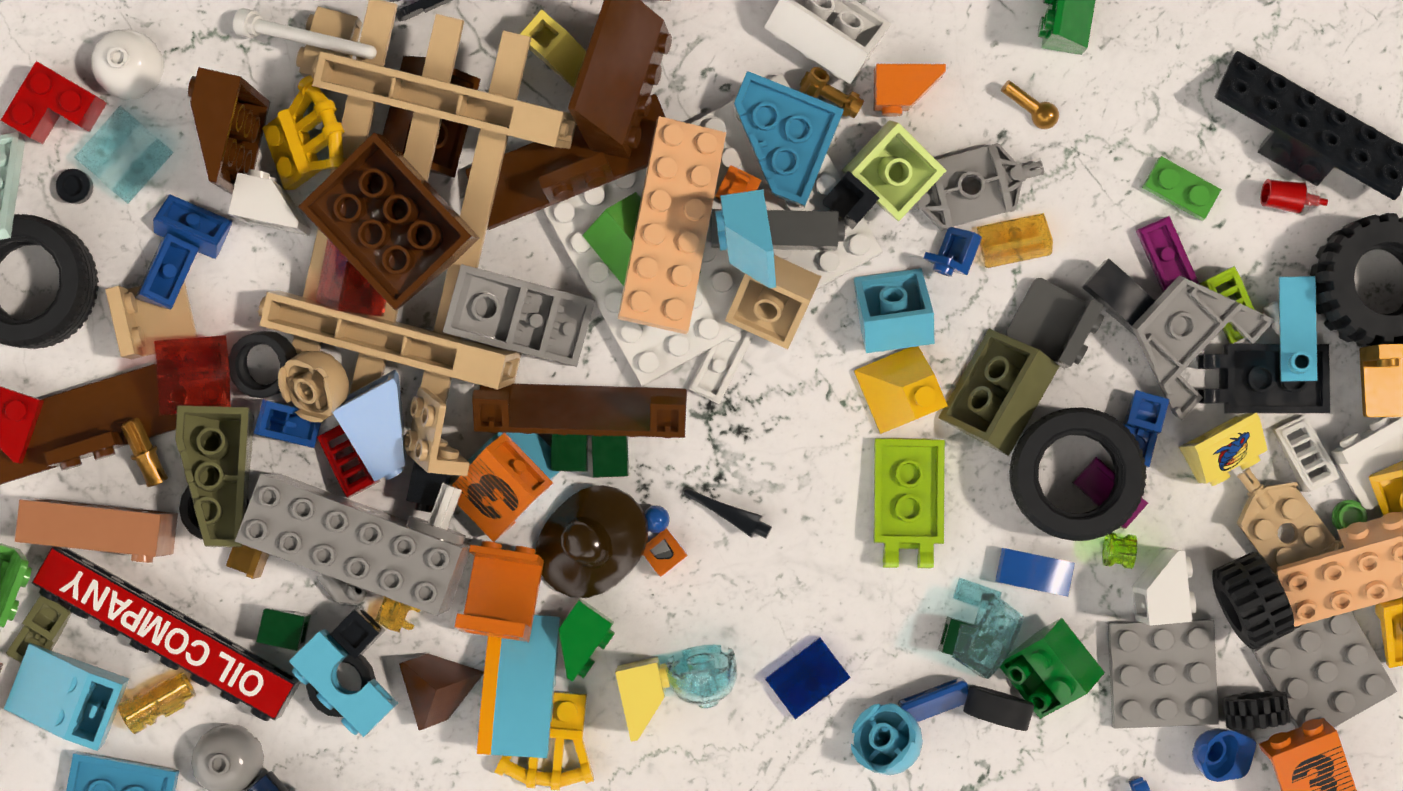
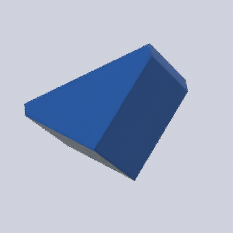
[254,400,321,448]

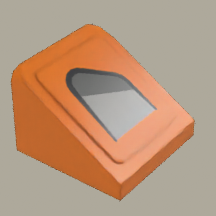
[643,528,688,577]

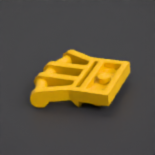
[262,75,347,190]
[494,691,594,791]

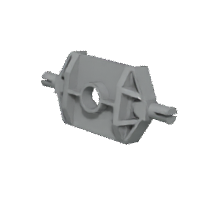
[909,143,1044,231]

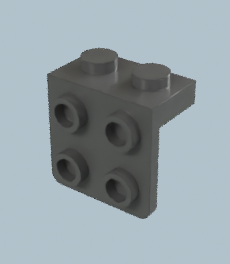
[1006,278,1104,369]

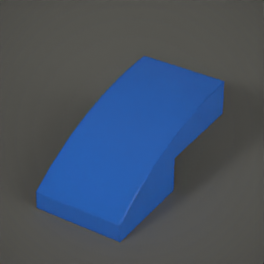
[1123,390,1170,468]
[995,548,1075,597]

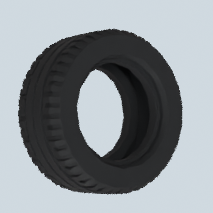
[0,214,99,349]
[1009,407,1147,541]

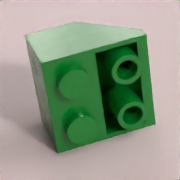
[1038,0,1096,55]
[997,618,1105,719]

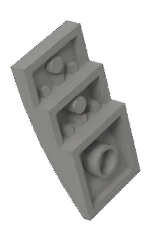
[443,264,595,367]

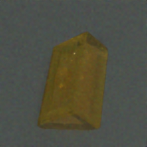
[977,213,1053,268]

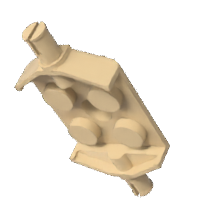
[1237,468,1342,578]

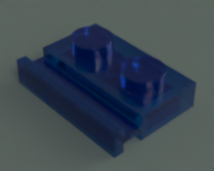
[765,636,851,720]

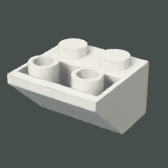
[1132,548,1196,626]

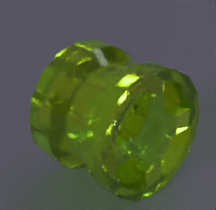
[1102,533,1137,569]

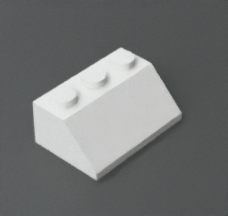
[764,0,891,84]

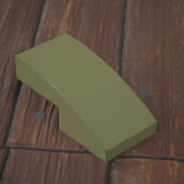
[6,595,72,663]

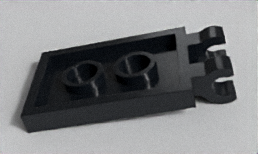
[1198,344,1330,414]

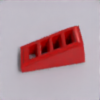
[317,425,381,498]

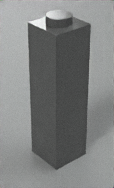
[711,209,845,251]

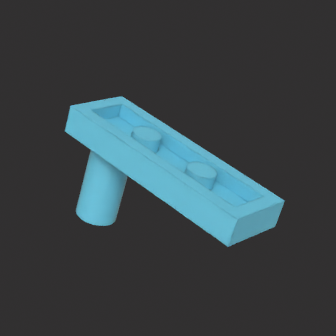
[1279,276,1317,382]

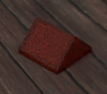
[316,239,387,317]

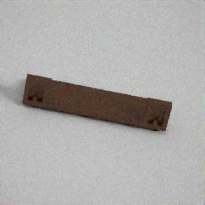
[472,384,687,438]

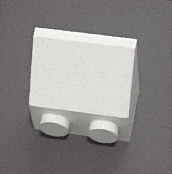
[228,169,311,236]

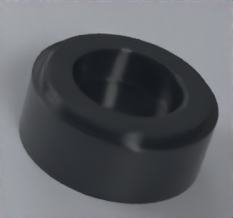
[56,169,93,204]

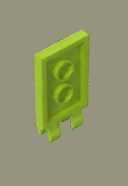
[873,439,945,569]

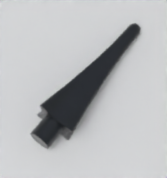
[684,488,772,539]

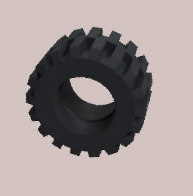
[1212,552,1294,649]

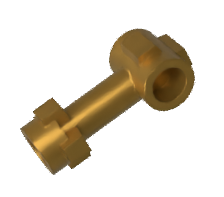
[799,67,864,118]

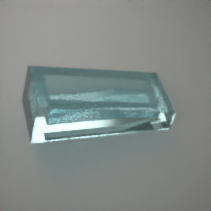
[952,577,1002,613]

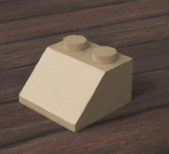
[725,255,822,349]

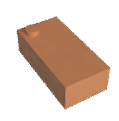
[15,499,178,563]

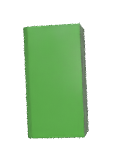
[582,192,701,286]

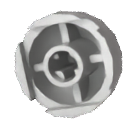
[191,724,264,791]

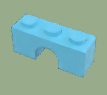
[289,629,398,737]

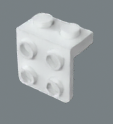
[1330,417,1403,510]

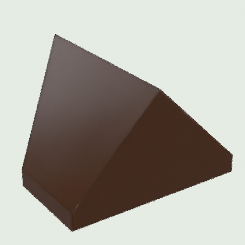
[399,654,484,730]

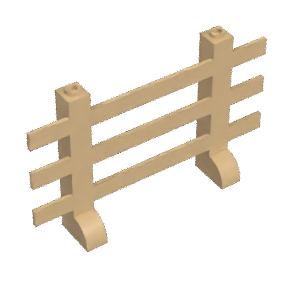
[258,0,576,404]

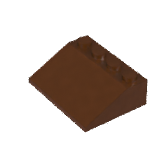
[568,0,672,159]
[188,67,270,195]
[298,132,480,310]

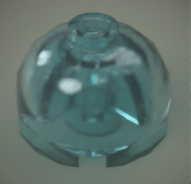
[666,645,737,708]

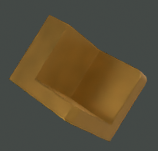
[226,544,269,579]

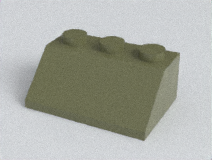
[938,328,1060,456]

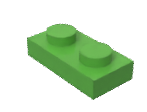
[1142,156,1222,221]

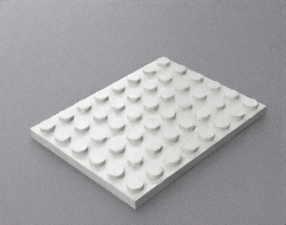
[543,73,883,387]

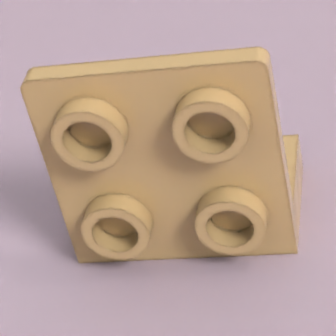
[105,281,198,359]
[404,387,470,476]

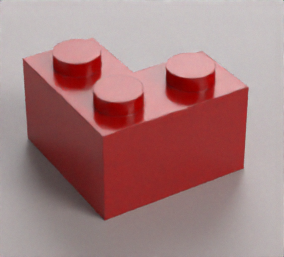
[0,61,107,144]

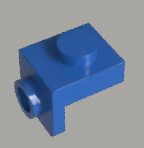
[923,227,982,277]

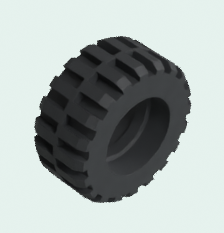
[1310,213,1403,347]

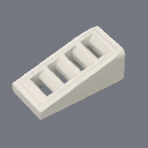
[1273,415,1340,492]

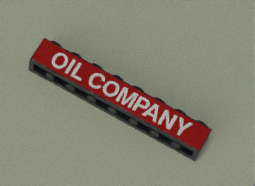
[32,546,301,721]

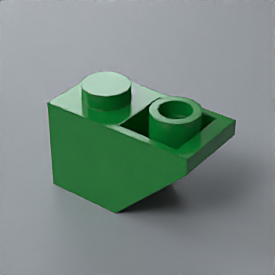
[559,598,615,682]

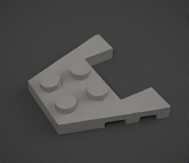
[1132,275,1274,420]

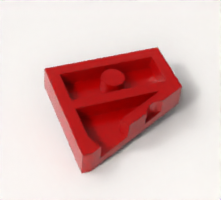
[0,386,44,464]

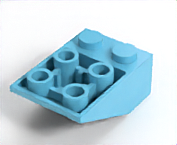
[4,643,130,751]

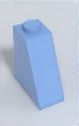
[332,370,407,481]

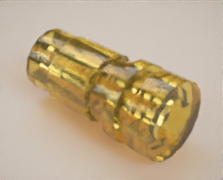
[118,672,196,734]

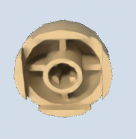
[278,351,349,422]

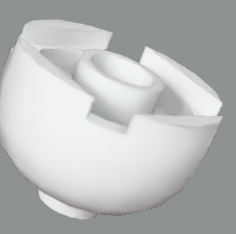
[91,29,164,100]

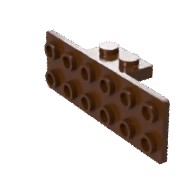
[466,94,666,230]
[0,360,186,485]

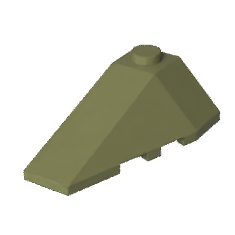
[175,406,254,547]

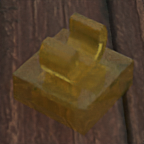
[375,597,421,633]

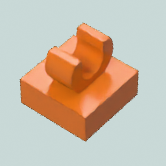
[715,165,762,200]

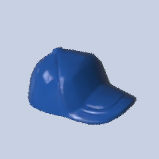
[1192,728,1256,782]

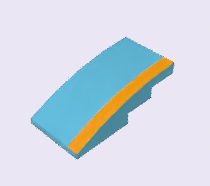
[477,615,560,758]

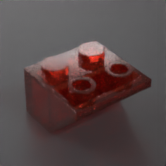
[153,335,231,416]

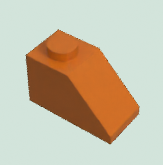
[874,64,946,117]

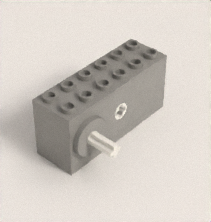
[235,474,472,616]

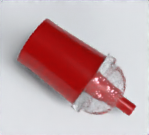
[1260,179,1328,216]

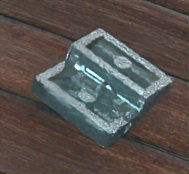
[74,105,174,204]
[952,592,1024,679]

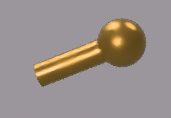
[1001,80,1059,129]

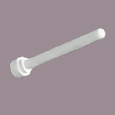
[233,8,377,59]

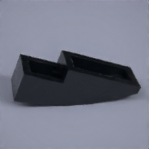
[1082,259,1155,336]

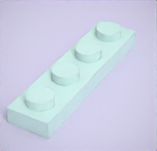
[0,131,25,240]

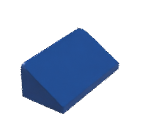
[153,194,232,259]
[135,233,199,310]
[898,677,969,722]

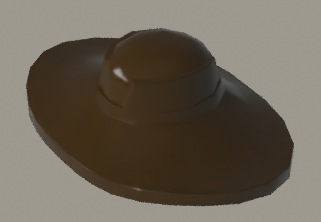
[535,485,648,598]

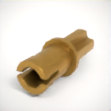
[121,418,168,487]

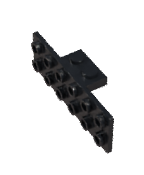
[1214,51,1403,200]

